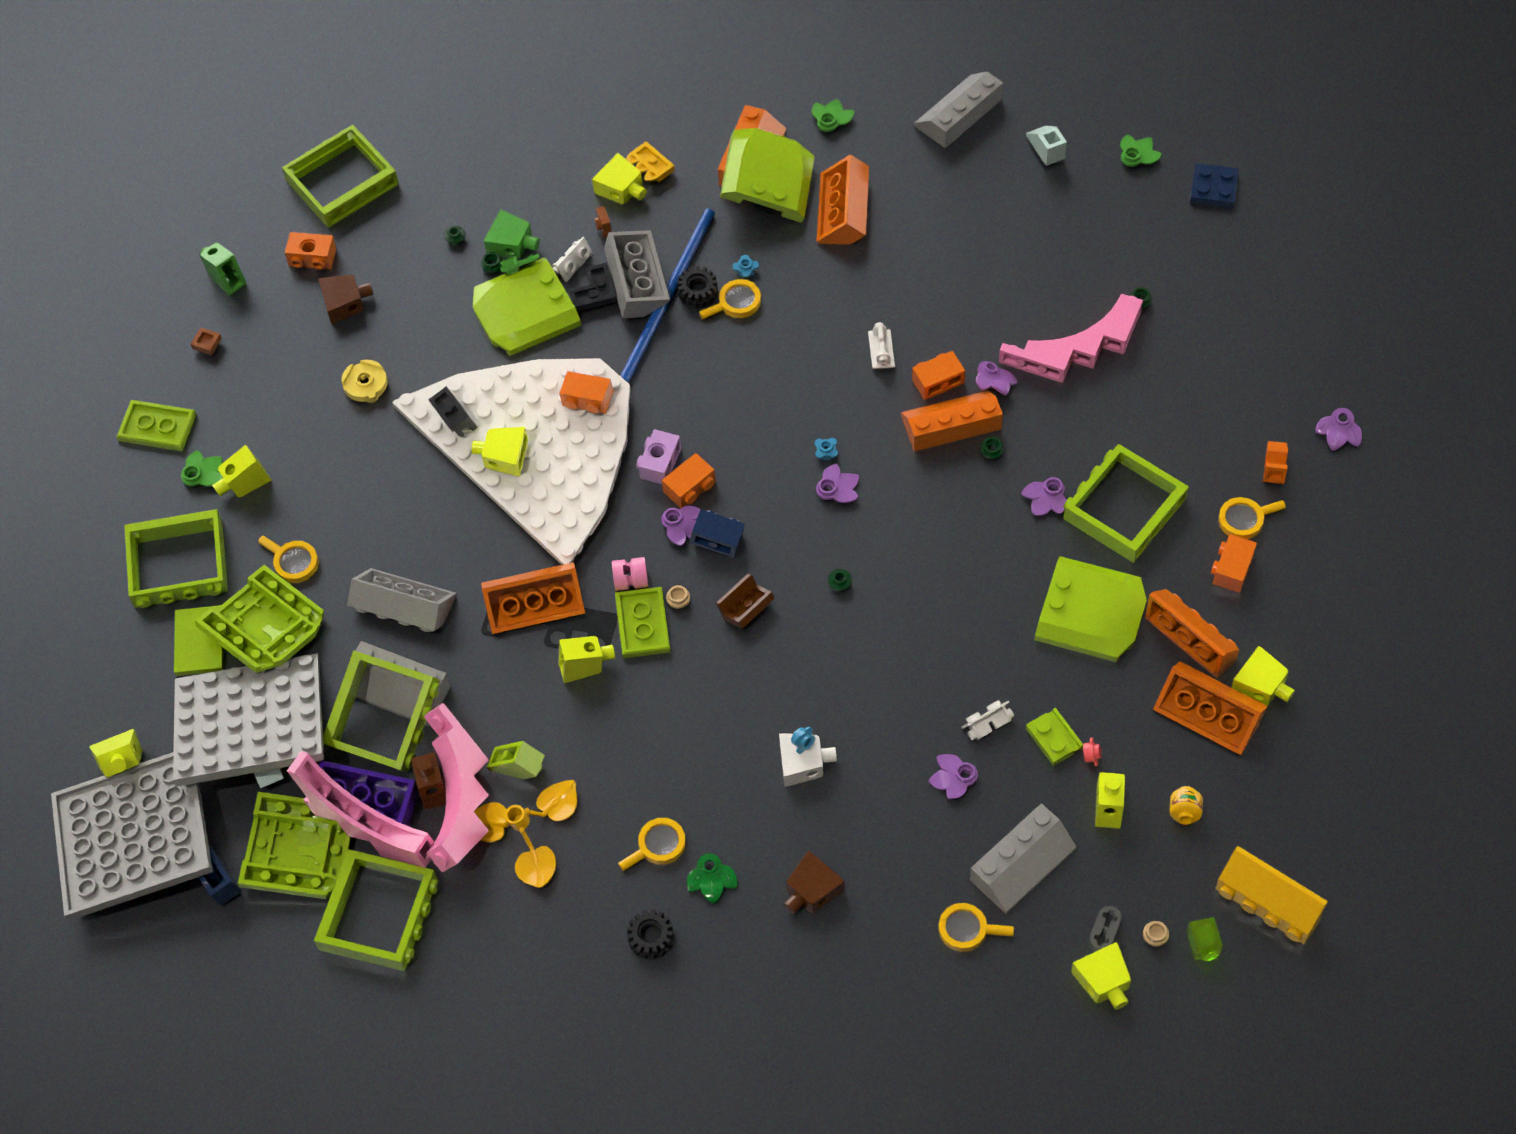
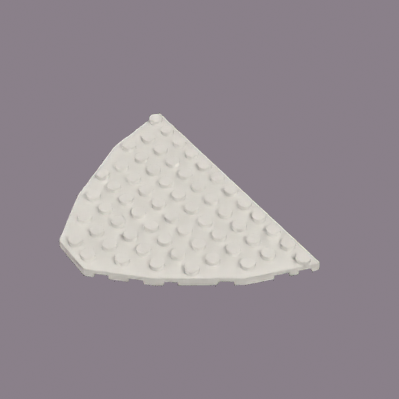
[392,358,631,565]

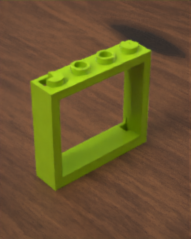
[282,125,399,228]
[1063,444,1189,563]
[124,509,228,608]
[323,650,440,772]
[314,849,439,971]

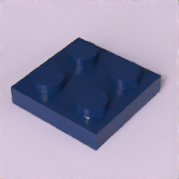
[1190,163,1239,208]

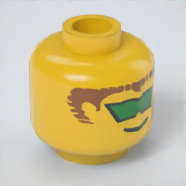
[1170,786,1203,825]

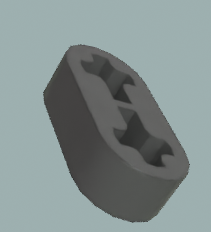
[1089,906,1121,952]

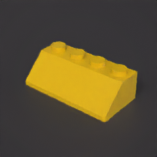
[1216,846,1328,944]

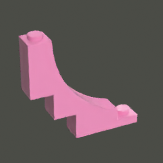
[999,294,1143,383]
[424,703,489,872]

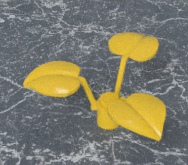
[474,780,577,888]

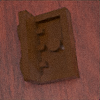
[716,574,775,629]

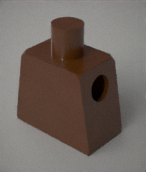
[318,274,374,324]
[411,753,446,811]
[783,851,845,914]

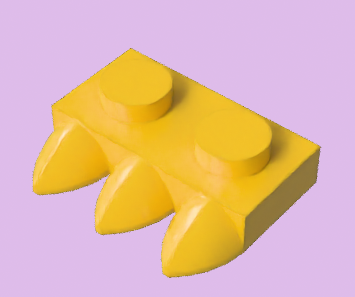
[626,141,675,182]

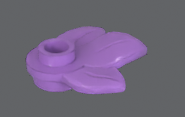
[976,361,1018,396]
[1315,408,1362,451]
[816,464,859,503]
[1021,477,1066,516]
[661,506,700,546]
[929,754,978,799]

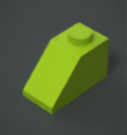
[486,741,545,779]

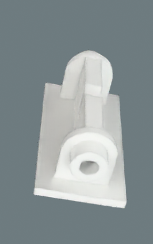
[552,237,593,282]
[868,322,895,369]
[961,700,1014,740]

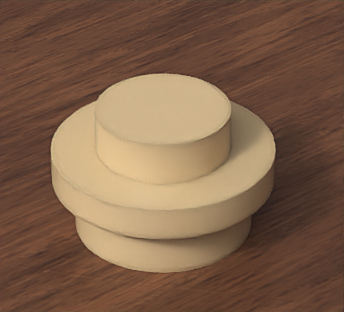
[666,585,690,609]
[1143,921,1169,947]

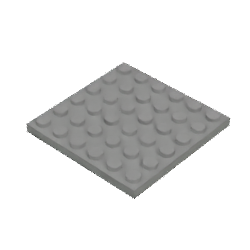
[173,653,324,787]
[51,752,213,921]

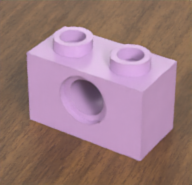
[636,429,681,484]

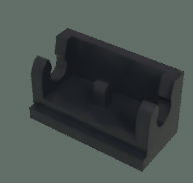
[428,386,478,437]

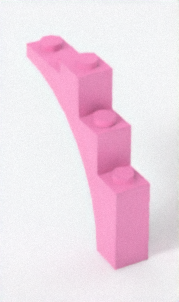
[287,752,434,868]

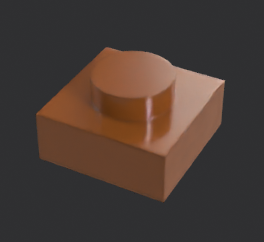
[594,206,612,238]
[190,327,222,355]

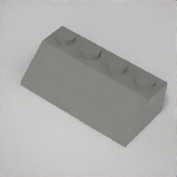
[914,72,1003,148]
[604,230,670,318]
[347,568,457,632]
[355,641,451,726]
[970,803,1076,914]

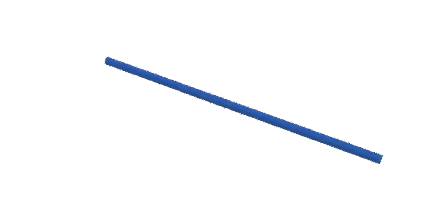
[620,208,715,383]

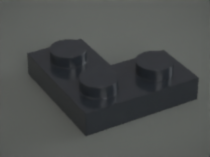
[569,262,618,312]

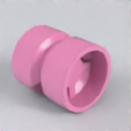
[612,557,648,591]

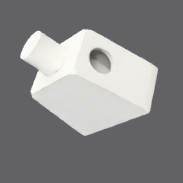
[779,733,837,787]

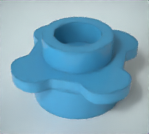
[733,255,759,278]
[814,438,838,460]
[791,727,815,754]

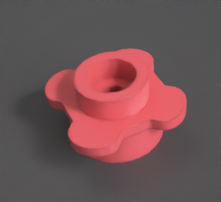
[1083,738,1102,766]

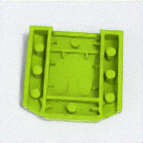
[720,128,815,223]
[473,258,581,356]
[1034,556,1147,662]
[195,565,324,673]
[238,792,351,899]

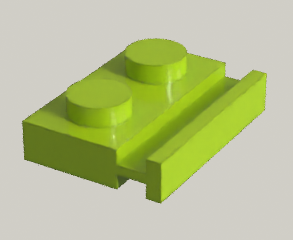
[1026,707,1083,766]

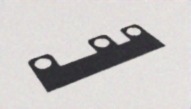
[481,608,618,648]

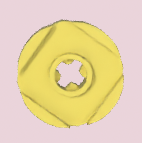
[341,360,388,403]

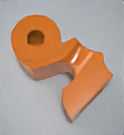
[1263,441,1288,484]

